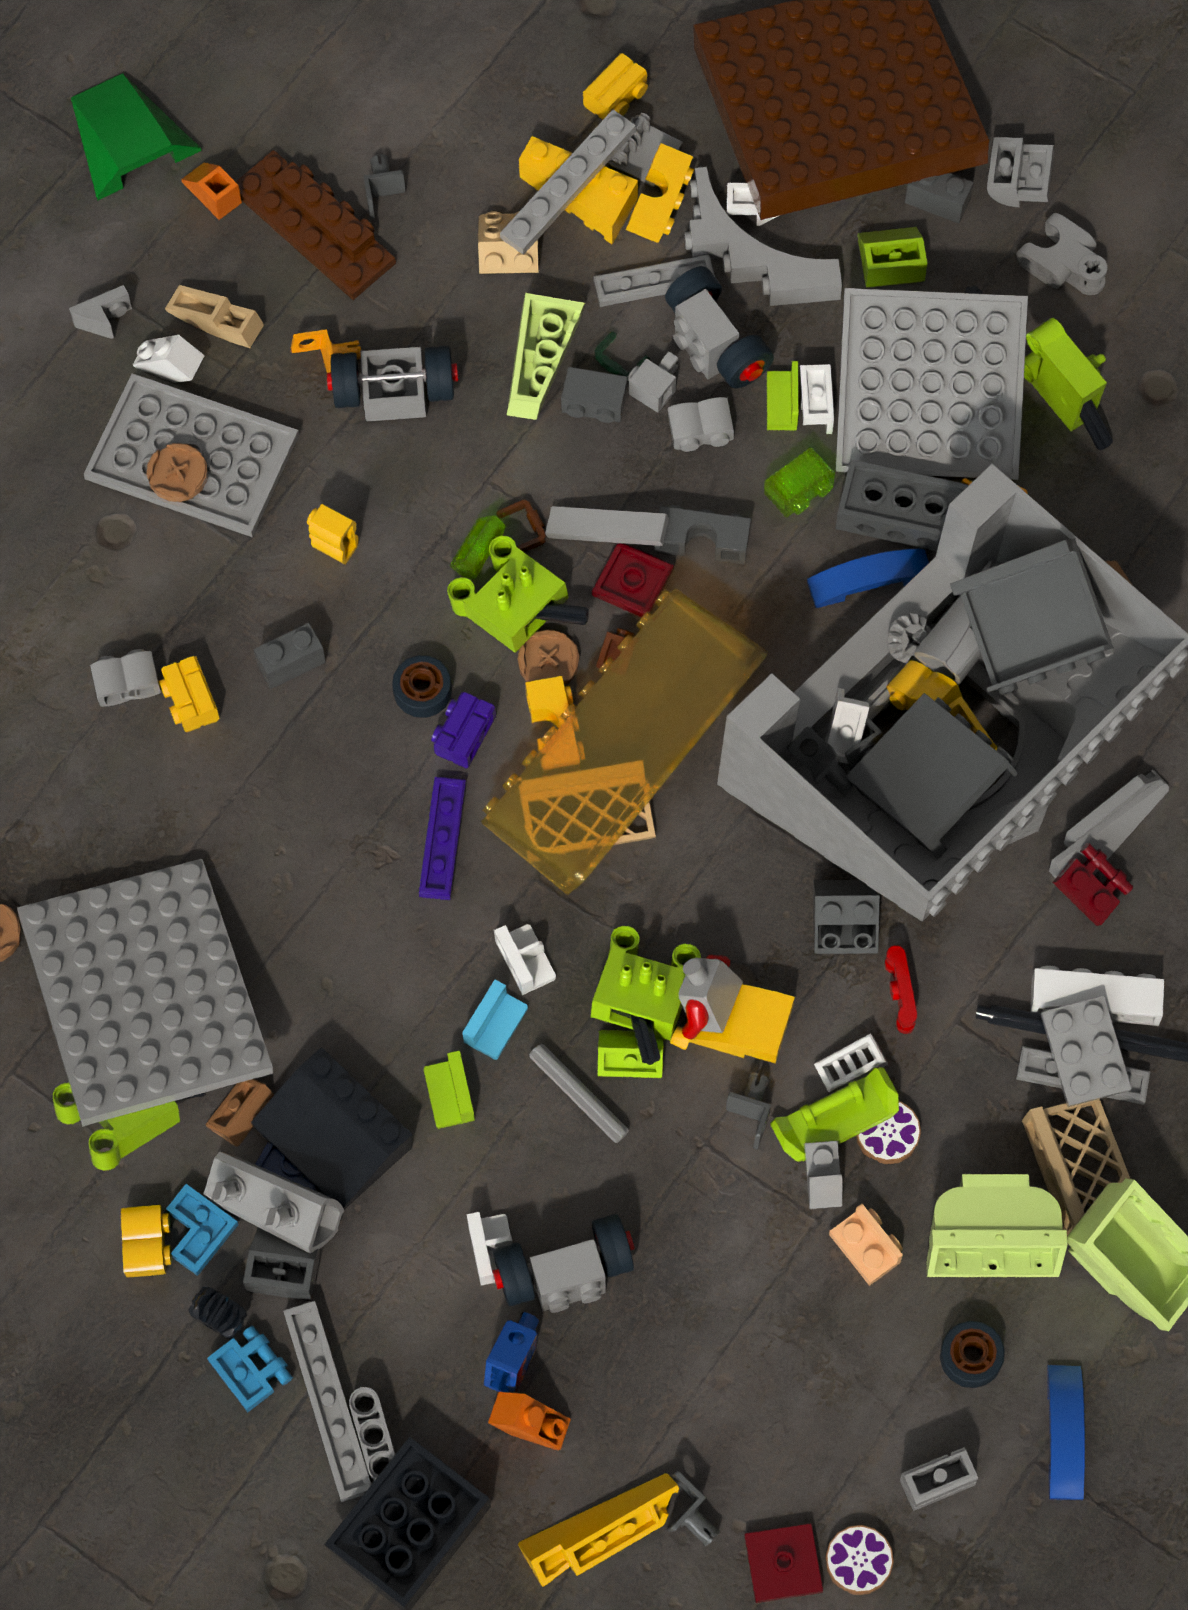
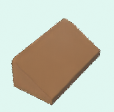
[205,1079,274,1147]

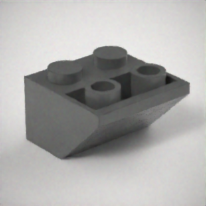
[813,880,880,954]
[243,1227,321,1301]

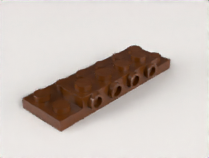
[236,150,396,300]

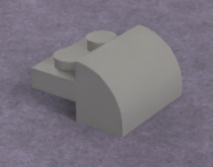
[987,137,1054,207]

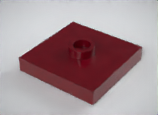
[592,543,674,620]
[744,1523,823,1603]

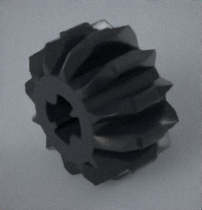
[188,1287,247,1338]

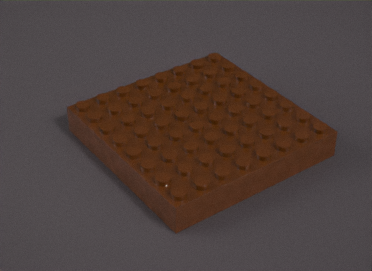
[693,0,989,220]

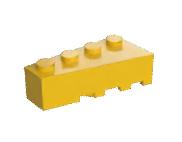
[519,136,638,244]

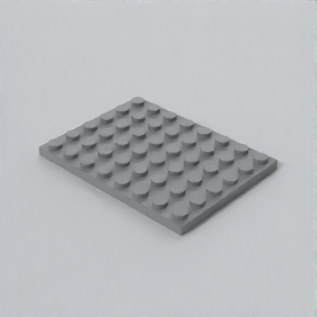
[17,859,273,1127]

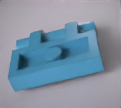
[207,1326,293,1413]

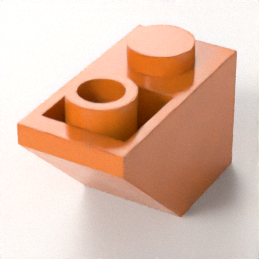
[181,162,242,220]
[488,1392,571,1450]

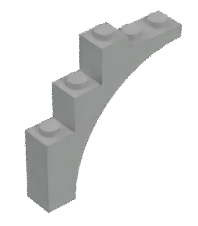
[684,167,842,306]

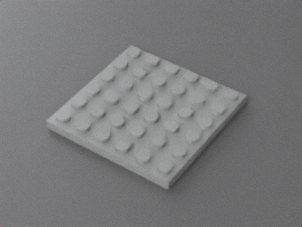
[835,288,1028,480]

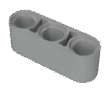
[349,1387,395,1482]

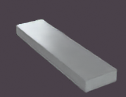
[593,254,715,307]
[545,506,669,546]
[1016,1046,1150,1105]

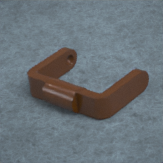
[496,500,546,552]

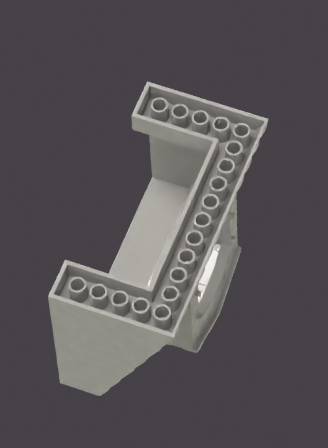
[717,464,1188,922]

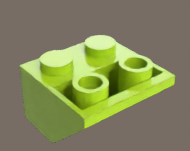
[857,227,927,288]

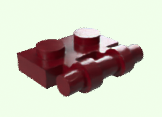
[1052,843,1133,926]

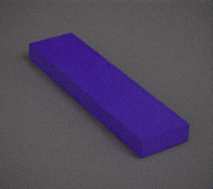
[419,777,466,900]

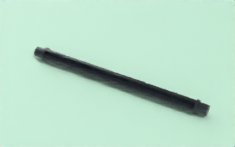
[975,1004,1188,1062]

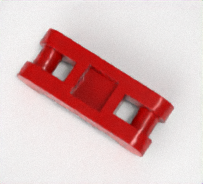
[884,945,917,1034]

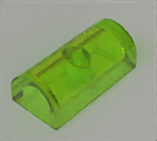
[450,515,506,579]

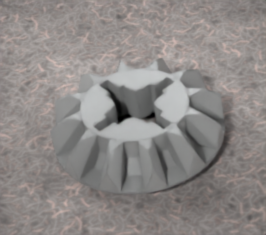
[887,613,932,663]

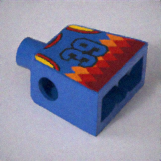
[484,1312,539,1393]

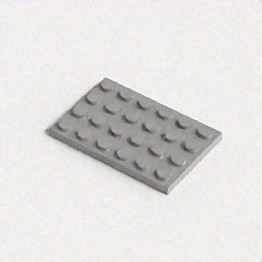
[84,373,299,537]

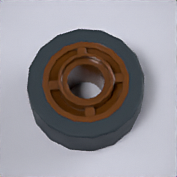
[392,655,452,718]
[940,1321,1005,1388]

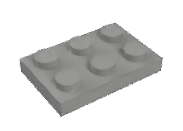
[1040,996,1132,1107]

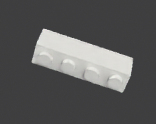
[1030,966,1164,1026]

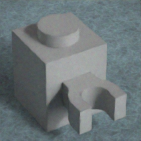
[628,351,678,413]

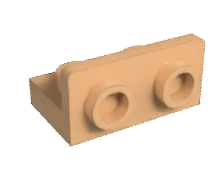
[829,1204,903,1286]

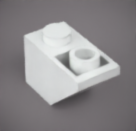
[133,335,205,383]

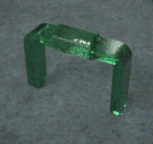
[594,331,650,382]

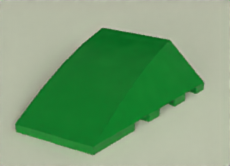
[71,73,202,201]

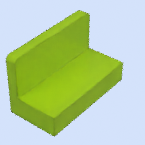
[767,361,799,430]
[598,1030,663,1078]
[424,1051,475,1129]

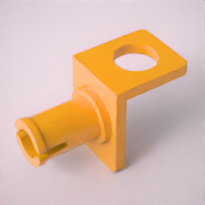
[291,329,361,373]

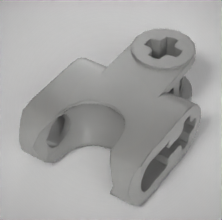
[1016,213,1108,295]

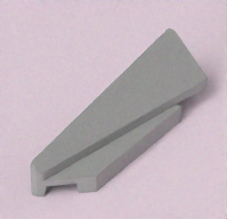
[1049,770,1169,878]

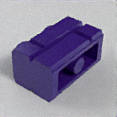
[431,692,496,769]

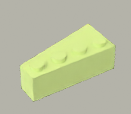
[507,293,585,420]

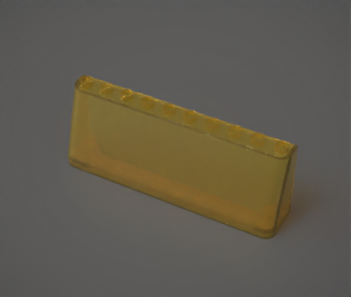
[481,588,768,895]

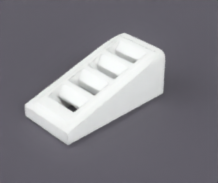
[814,1033,888,1093]

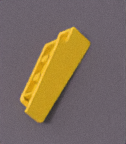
[518,1473,679,1587]

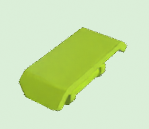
[770,1067,899,1162]

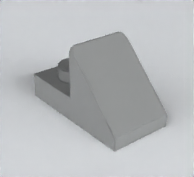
[69,285,132,339]
[804,1141,842,1209]

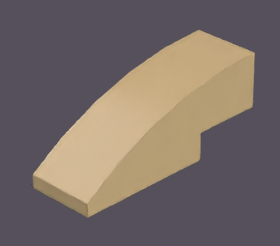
[165,285,264,348]

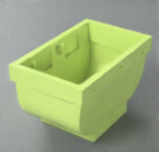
[926,1174,1068,1277]
[1067,1178,1188,1331]

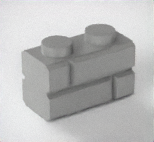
[900,1447,978,1511]

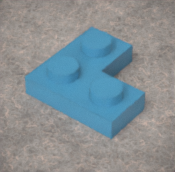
[166,1184,239,1276]

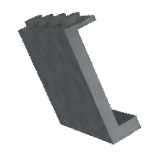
[950,539,1114,695]
[845,693,1018,859]

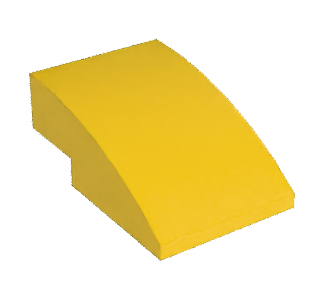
[690,984,795,1064]

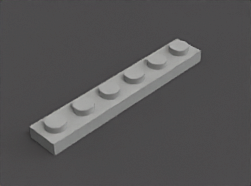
[500,110,636,255]
[283,1301,371,1502]

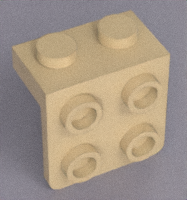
[478,211,539,274]

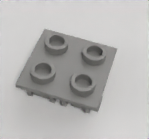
[607,113,683,187]

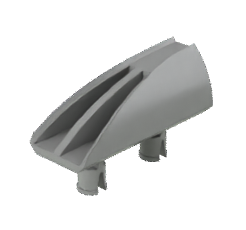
[914,561,995,686]
[203,1151,344,1254]

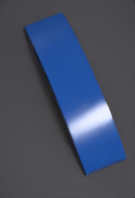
[807,549,929,608]
[1047,1365,1085,1500]

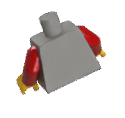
[670,955,743,1050]

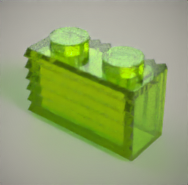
[764,447,835,518]

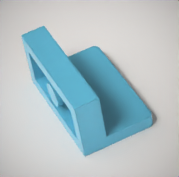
[462,980,528,1060]

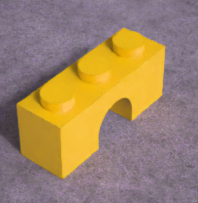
[626,143,694,243]
[525,676,585,778]

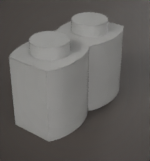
[668,397,734,452]
[90,649,161,707]

